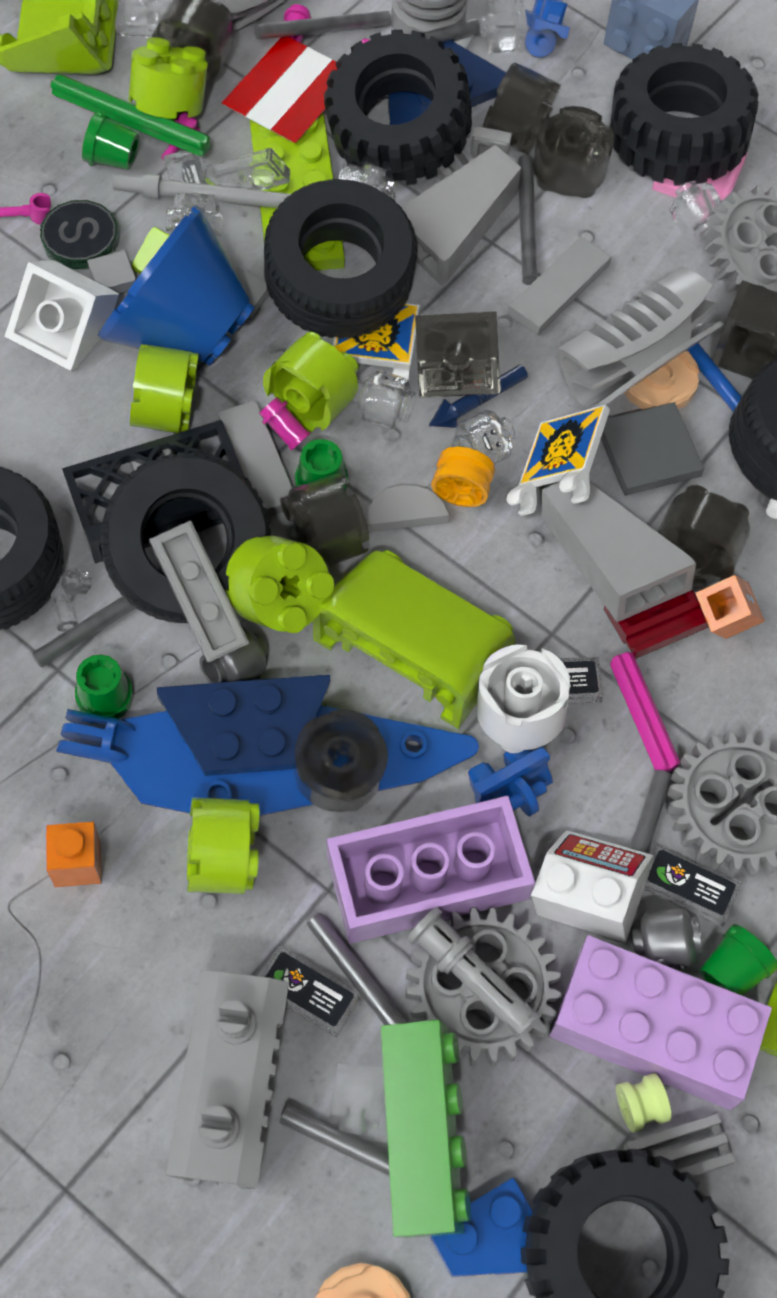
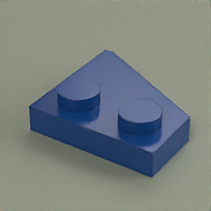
[429,1177,532,1277]

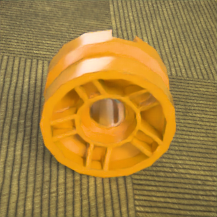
[431,446,496,507]

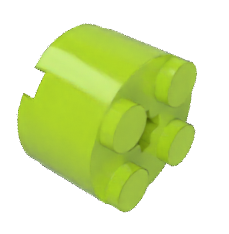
[128,37,208,119]
[263,332,359,432]
[129,344,198,433]
[226,536,334,633]
[187,797,259,894]

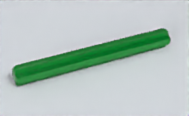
[50,74,211,157]

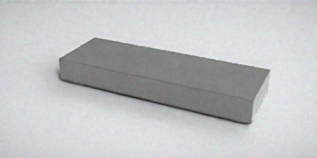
[508,236,611,335]
[217,400,298,516]
[149,521,249,663]

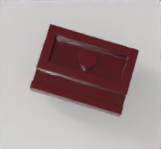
[603,589,709,659]

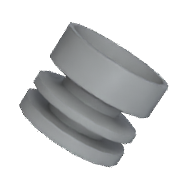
[391,0,466,41]

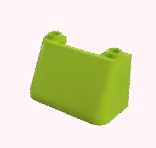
[0,0,119,75]
[313,550,516,730]

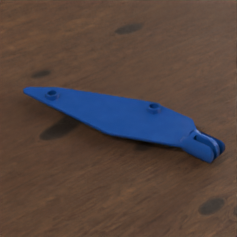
[56,705,479,816]

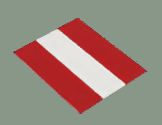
[221,37,337,143]

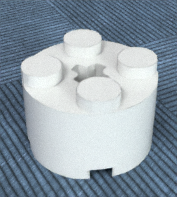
[477,644,570,753]

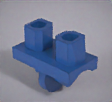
[521,0,570,57]
[468,747,553,817]

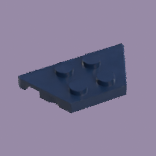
[387,40,515,125]
[157,675,331,776]

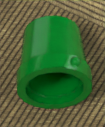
[82,111,140,170]
[295,439,348,506]
[75,654,134,719]
[699,924,777,996]

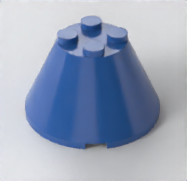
[97,204,255,366]

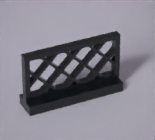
[62,420,249,564]

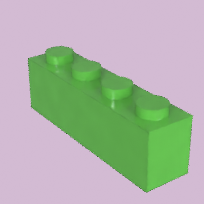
[381,1020,471,1238]

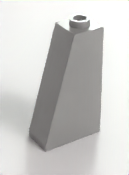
[402,145,521,286]
[541,481,696,622]

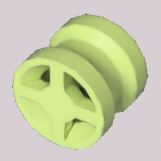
[616,1073,672,1133]

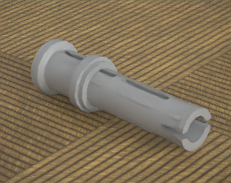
[407,907,539,1038]

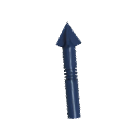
[429,365,528,428]

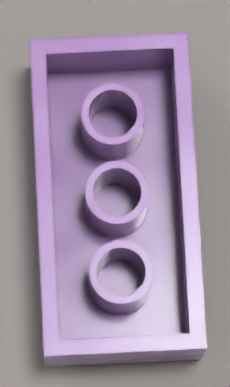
[327,796,535,944]
[549,935,772,1110]

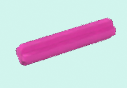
[610,652,680,772]

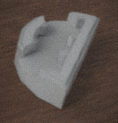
[366,484,449,532]

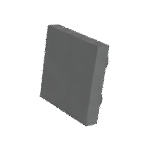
[601,402,704,496]

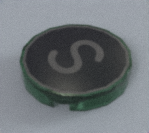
[40,200,119,270]

